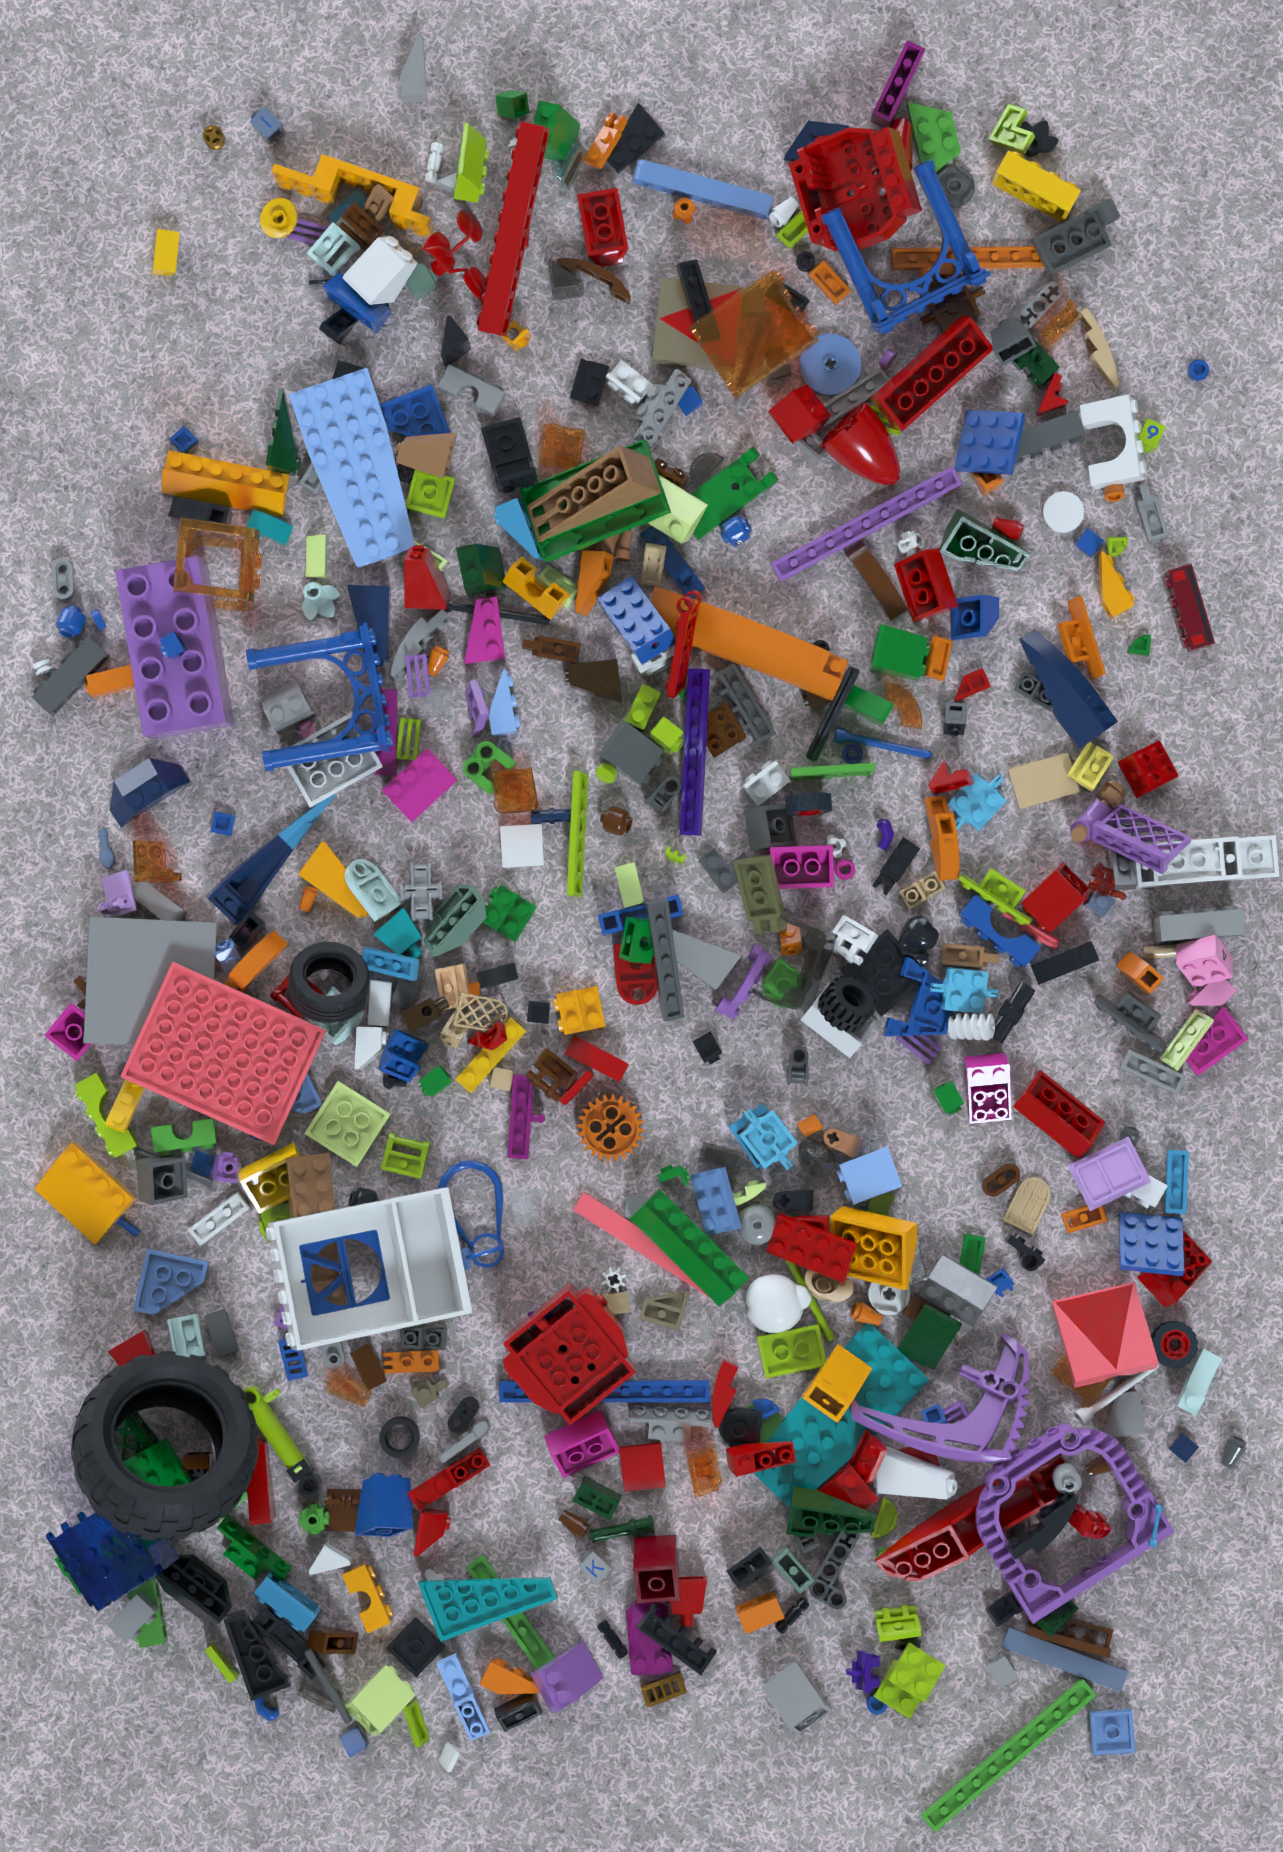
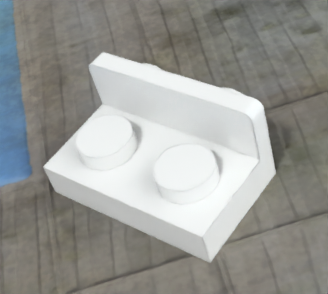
[606,360,654,405]
[743,761,791,807]

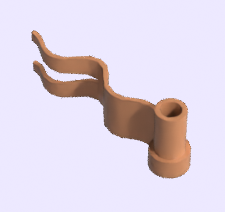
[582,530,633,562]

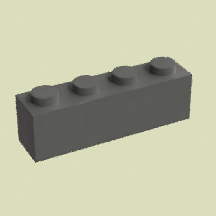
[1015,410,1086,466]
[31,637,110,717]

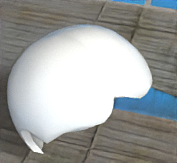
[745,1274,812,1333]

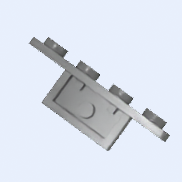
[634,369,691,448]
[628,1405,713,1442]

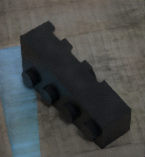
[223,1609,291,1701]

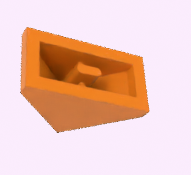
[970,473,1004,497]

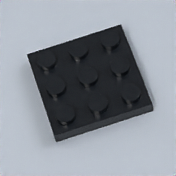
[840,929,920,1017]

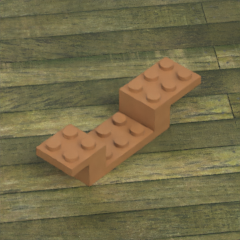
[286,1153,347,1305]

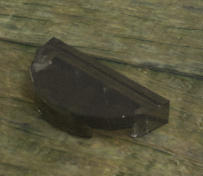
[689,452,724,489]

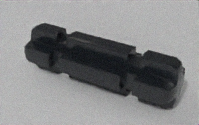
[775,1597,809,1634]
[597,1619,628,1659]

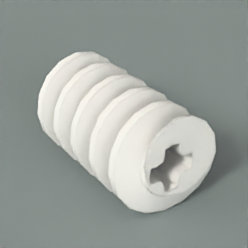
[948,1013,995,1041]

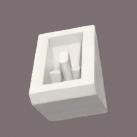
[309,1542,353,1575]

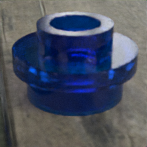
[842,744,863,764]

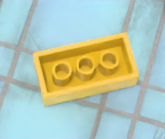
[992,150,1081,223]

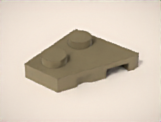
[639,1291,690,1331]

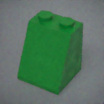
[533,100,580,164]
[869,624,930,681]

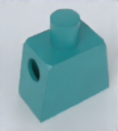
[374,908,424,959]

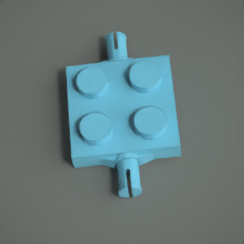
[948,773,1007,832]
[930,967,999,1013]
[739,1108,798,1170]

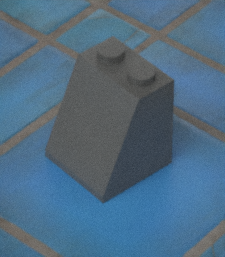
[599,720,665,786]

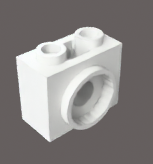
[631,645,675,677]

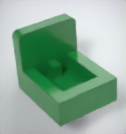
[657,1165,691,1186]

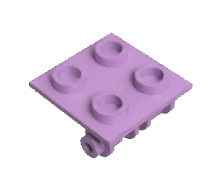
[98,870,136,918]

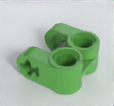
[463,741,517,796]

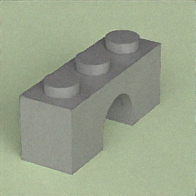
[438,364,505,418]

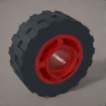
[785,792,832,816]
[1151,1321,1198,1368]

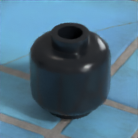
[348,1187,379,1207]

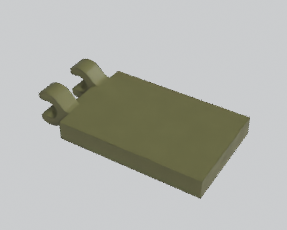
[733,855,787,935]

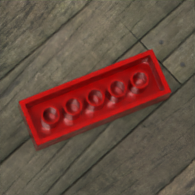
[870,316,993,431]

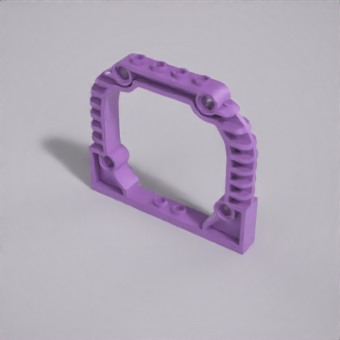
[975,1423,1174,1624]

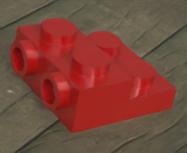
[1068,1504,1111,1539]

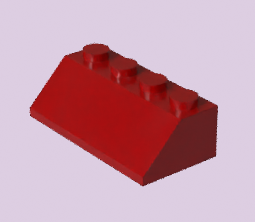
[1012,1070,1105,1159]

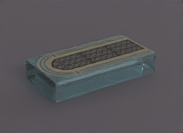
[556,142,587,189]

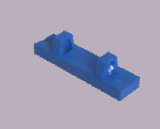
[640,526,705,598]

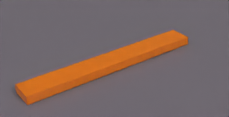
[891,246,1057,270]

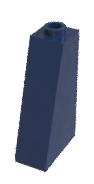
[348,585,391,667]

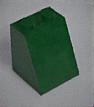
[456,543,508,597]

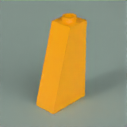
[298,841,369,919]

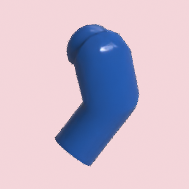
[254,1697,279,1721]

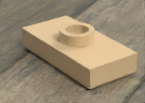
[640,543,667,587]

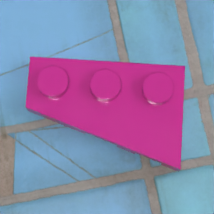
[464,597,505,664]
[1185,1006,1248,1076]

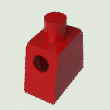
[108,1329,156,1366]
[670,1576,707,1626]

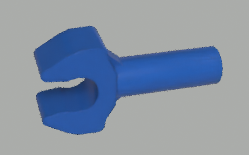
[114,1215,140,1237]

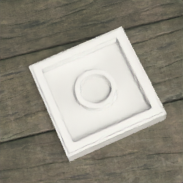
[500,824,544,868]

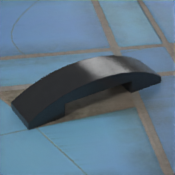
[251,1606,327,1680]

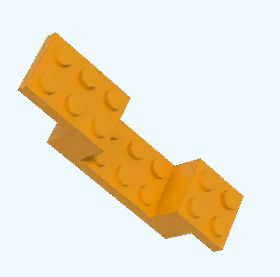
[272,154,434,237]

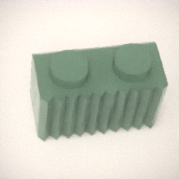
[770,1546,814,1594]

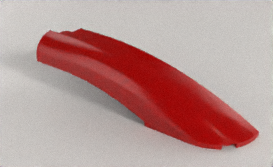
[875,1453,1080,1581]

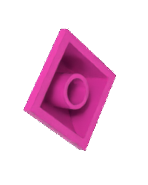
[44,1003,92,1061]

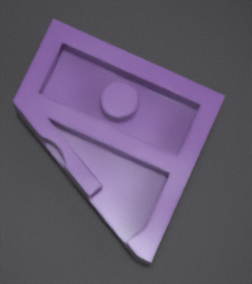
[465,680,490,738]

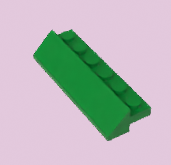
[629,1189,749,1307]

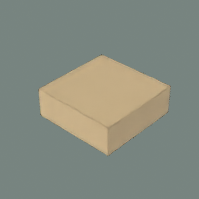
[490,1067,515,1091]

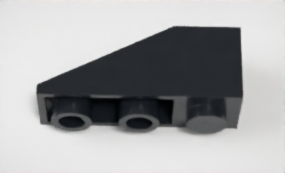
[168,496,233,533]

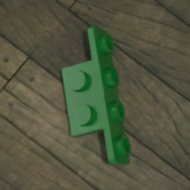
[217,1515,292,1581]

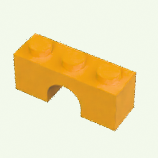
[502,556,570,620]
[342,1561,394,1634]

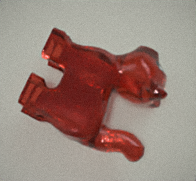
[1088,862,1126,900]

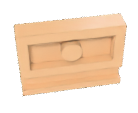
[435,964,473,1010]

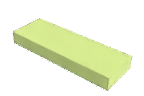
[1159,1009,1214,1071]

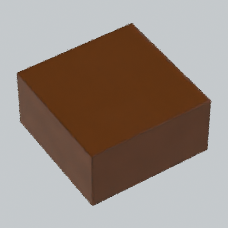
[183,1452,214,1469]

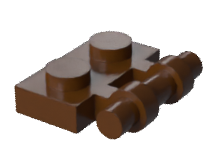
[525,1048,578,1102]

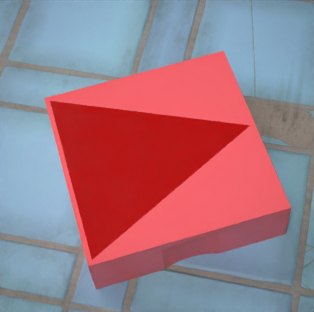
[1051,1282,1158,1388]

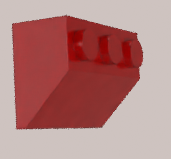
[894,548,958,623]

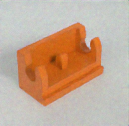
[735,1590,784,1634]

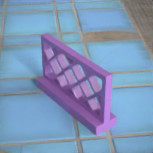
[1092,804,1192,874]

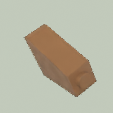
[395,433,457,478]

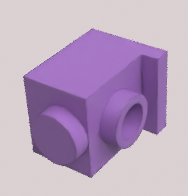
[211,1151,240,1183]

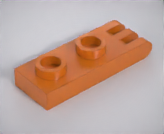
[382,1350,440,1374]

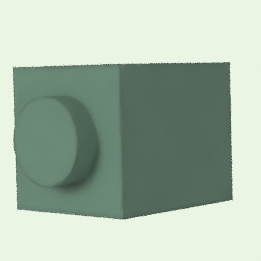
[405,264,438,301]

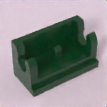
[572,1476,622,1520]

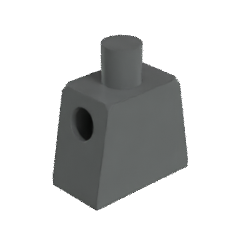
[991,317,1037,366]

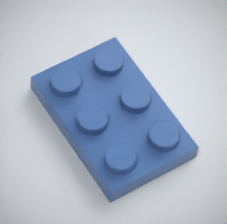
[690,1167,742,1236]

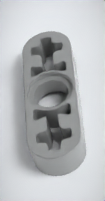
[1017,282,1063,331]

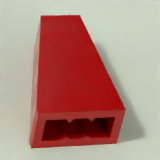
[247,1438,276,1525]

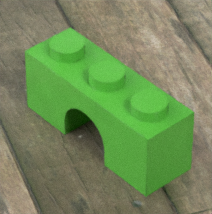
[151,1118,219,1156]

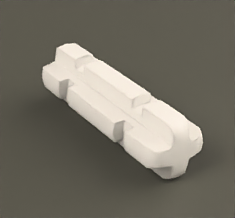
[425,142,443,184]

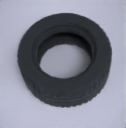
[288,942,370,1023]

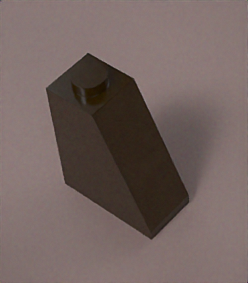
[564,659,622,703]

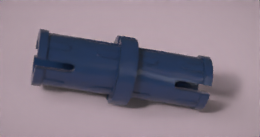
[531,808,571,824]

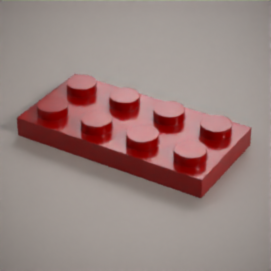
[766,1213,858,1283]

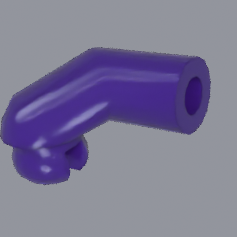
[876,819,894,851]

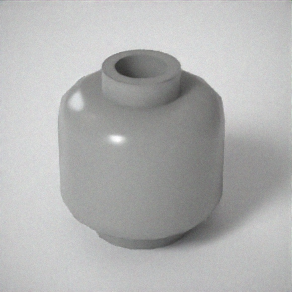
[1052,1463,1082,1495]

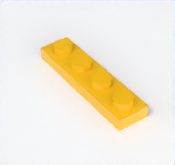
[455,1017,526,1093]

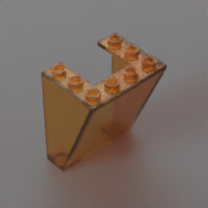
[688,269,820,398]

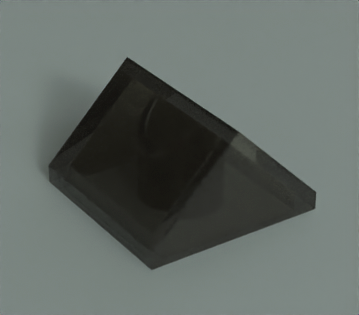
[548,258,584,301]

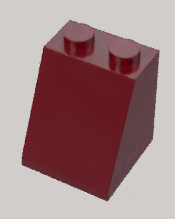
[633,1535,680,1603]

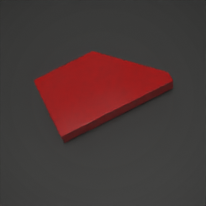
[954,668,991,703]

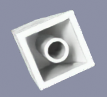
[343,236,418,305]

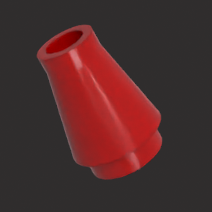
[992,517,1024,541]

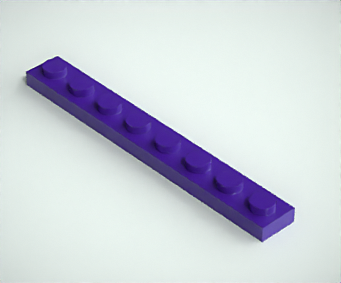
[679,669,710,836]

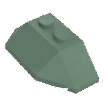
[424,885,486,957]

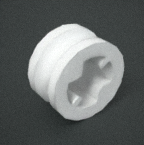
[32,659,54,676]

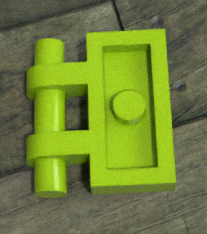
[874,1604,922,1642]

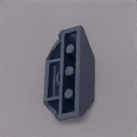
[110,758,190,828]

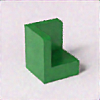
[495,90,529,119]

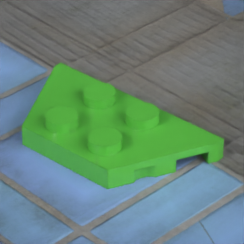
[907,102,961,172]

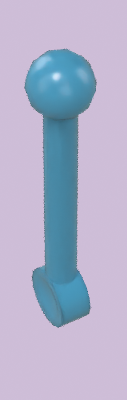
[1148,1504,1163,1548]

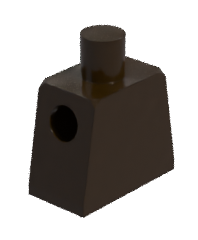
[400,996,450,1033]

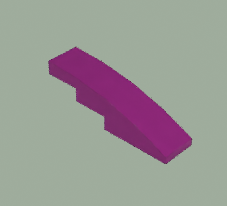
[375,689,398,776]

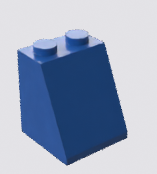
[355,1473,413,1537]

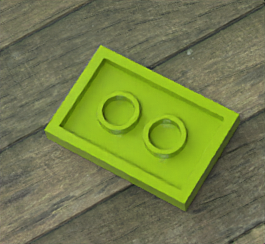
[757,1324,826,1378]

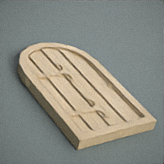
[1002,1177,1051,1235]

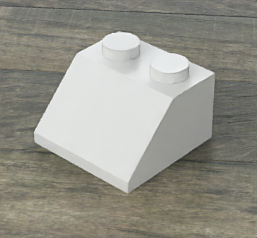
[355,1027,389,1069]

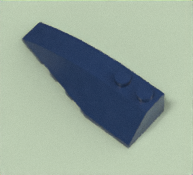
[1019,629,1118,749]

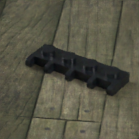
[636,1603,717,1676]

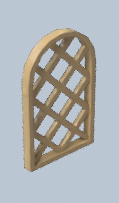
[453,992,508,1031]

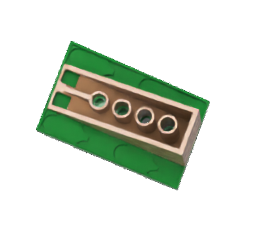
[520,440,671,562]

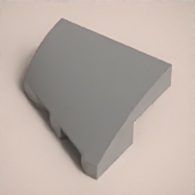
[1103,1389,1145,1437]

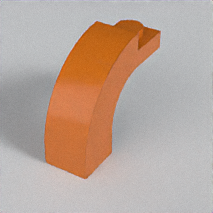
[224,930,289,993]

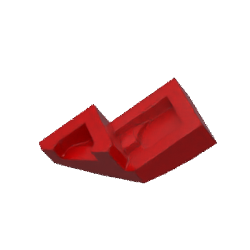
[467,1021,507,1051]

